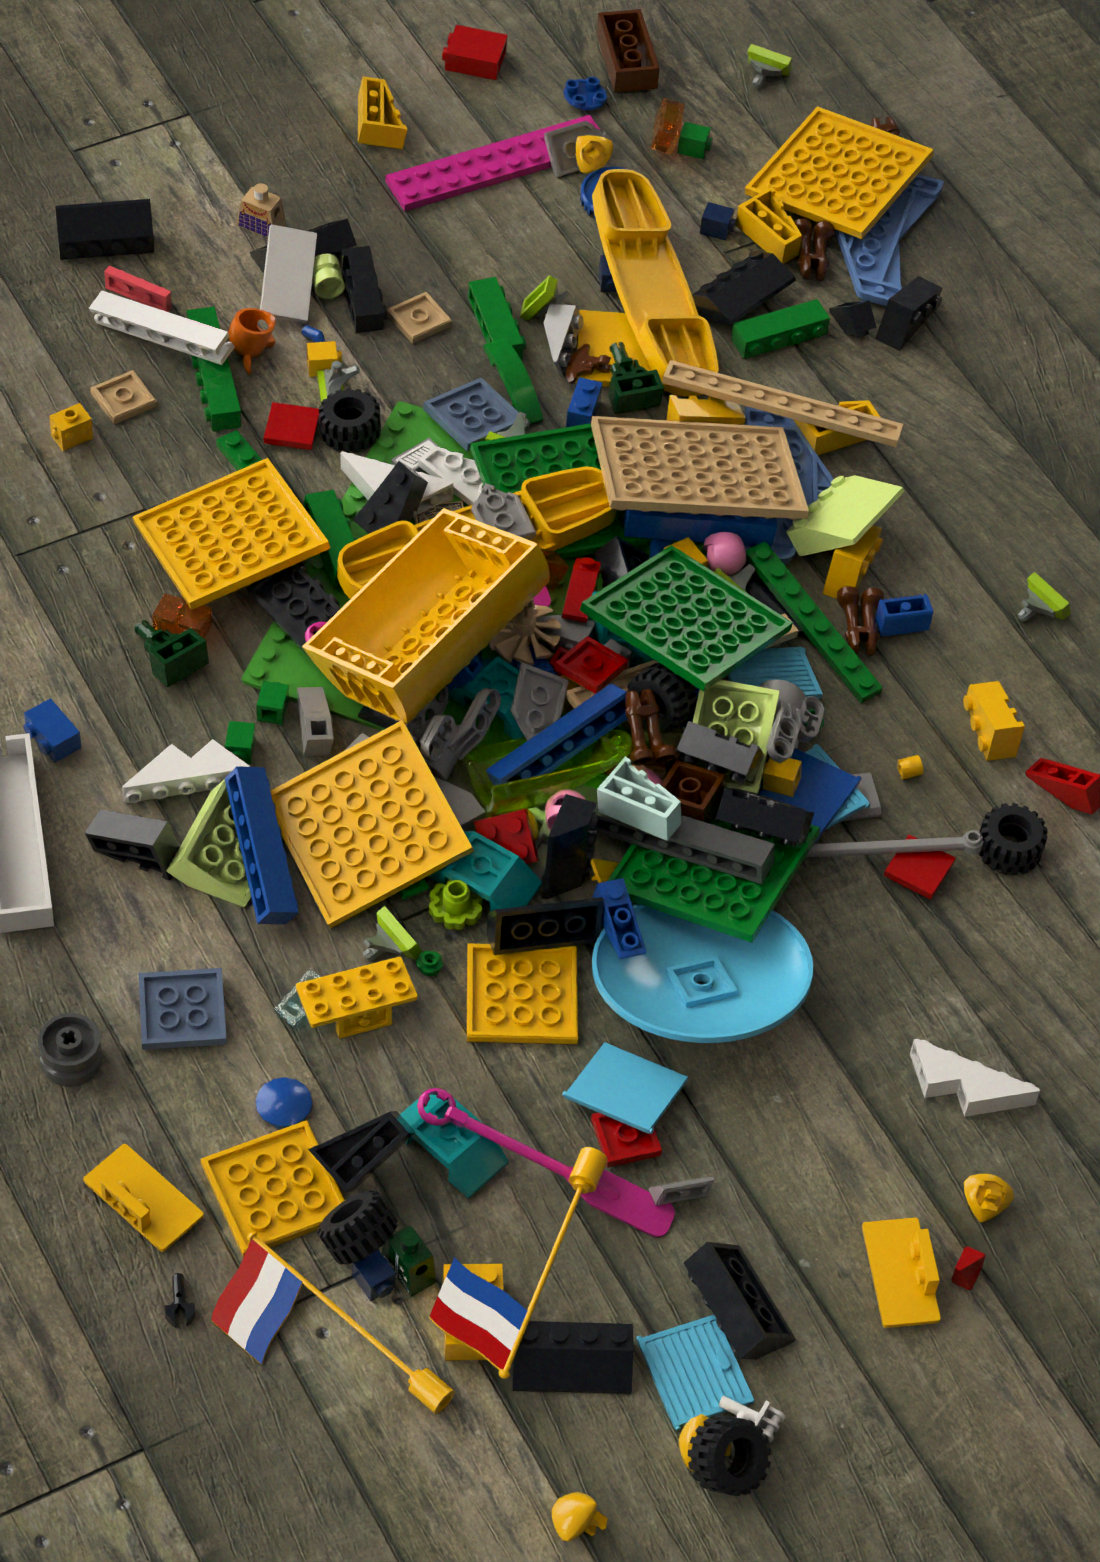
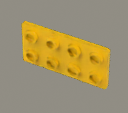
[296,957,418,1039]
[83,1143,204,1252]
[862,1217,941,1328]

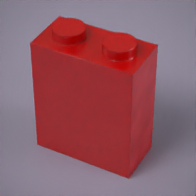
[442,24,508,80]

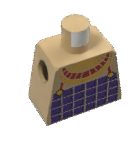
[237,183,286,238]

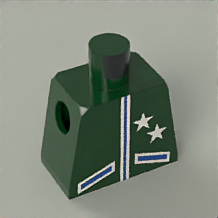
[381,1226,436,1297]

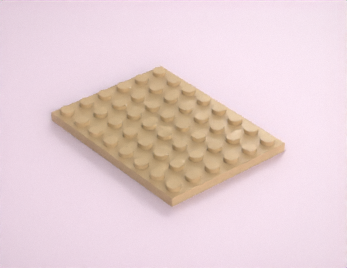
[591,416,809,520]

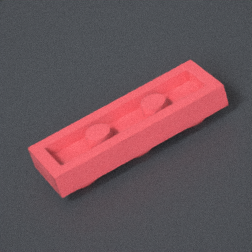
[104,266,172,312]

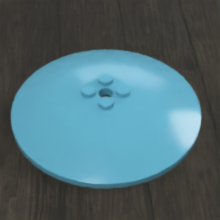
[592,904,813,1043]

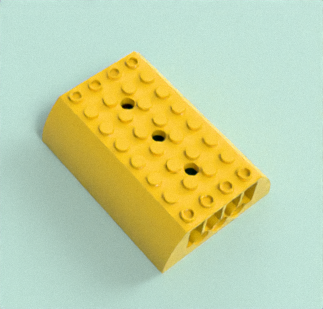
[302,508,550,725]

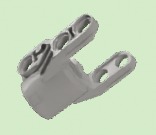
[760,680,824,763]
[406,686,501,782]

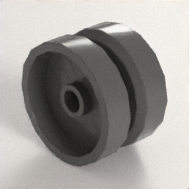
[38,1013,102,1086]

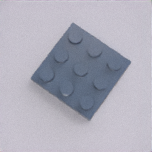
[423,378,519,451]
[138,968,227,1050]

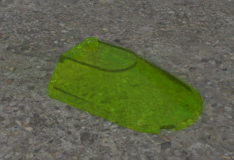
[464,728,632,817]

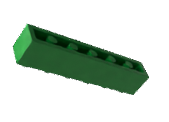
[186,306,241,431]

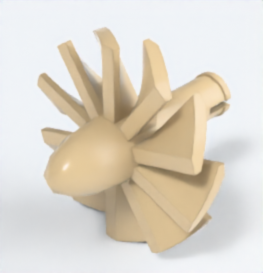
[488,599,561,665]

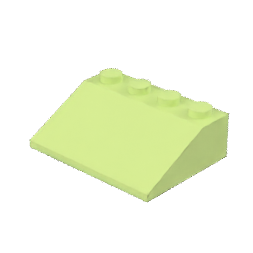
[786,475,905,556]
[684,680,780,794]
[166,779,283,907]

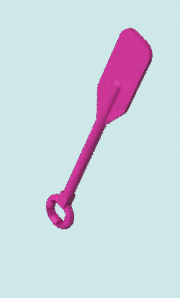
[417,1088,675,1237]

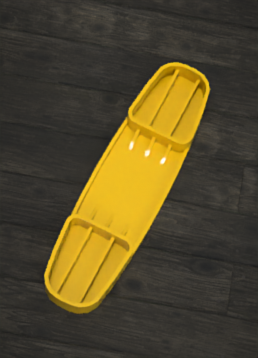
[592,169,719,397]
[337,466,617,599]

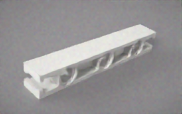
[89,291,234,365]

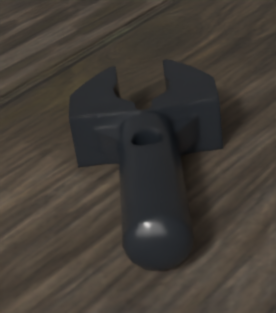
[165,1273,195,1328]

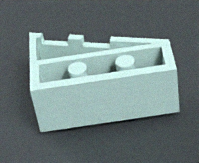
[597,756,681,841]

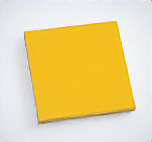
[575,310,666,391]
[466,943,578,1044]
[200,1120,345,1257]

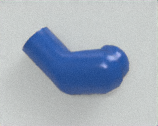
[302,325,325,342]
[649,539,674,558]

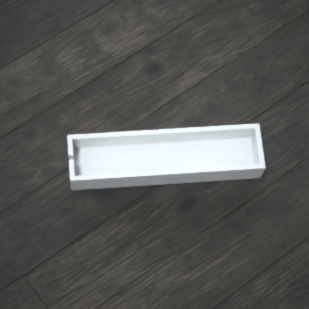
[0,733,54,933]

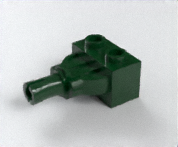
[607,342,664,414]
[134,620,209,687]

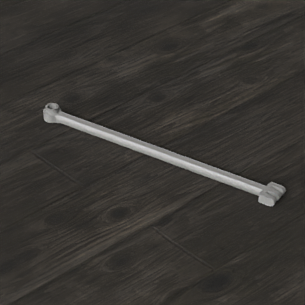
[805,830,984,858]

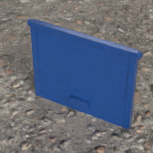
[759,748,862,843]

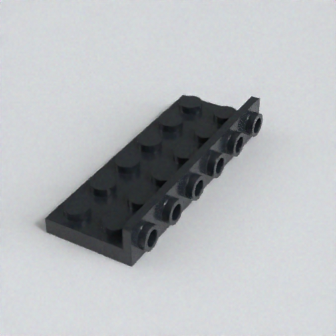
[246,562,341,663]

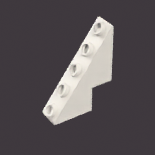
[340,451,454,519]
[122,739,250,803]
[910,1039,1040,1117]

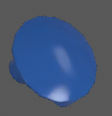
[564,77,608,110]
[256,1077,312,1130]

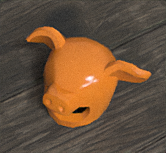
[228,308,276,375]

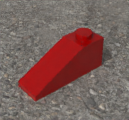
[562,557,601,623]
[1025,758,1100,815]

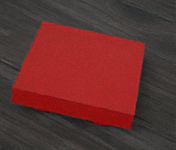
[263,402,319,450]
[884,834,956,900]

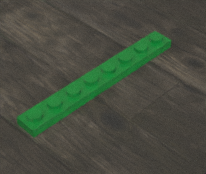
[746,541,883,704]

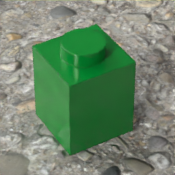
[677,122,713,159]
[256,681,289,725]
[225,721,255,764]

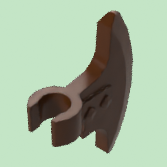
[566,344,612,384]

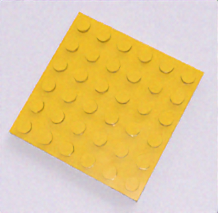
[745,106,934,239]
[132,458,330,610]
[270,720,474,929]

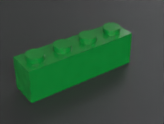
[468,277,526,360]
[731,299,830,359]
[303,489,357,587]

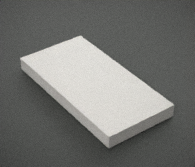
[260,224,317,324]

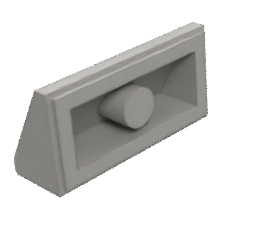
[649,1177,715,1205]

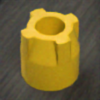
[897,755,923,780]

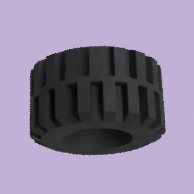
[319,388,381,453]
[627,663,698,734]
[978,803,1048,875]
[317,1190,398,1265]
[688,1415,771,1496]

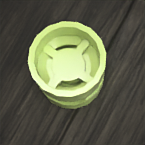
[312,254,345,299]

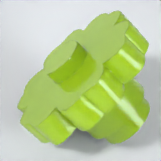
[429,879,483,930]

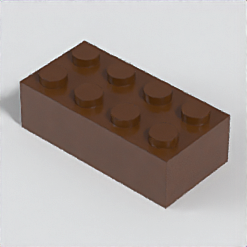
[596,9,660,93]

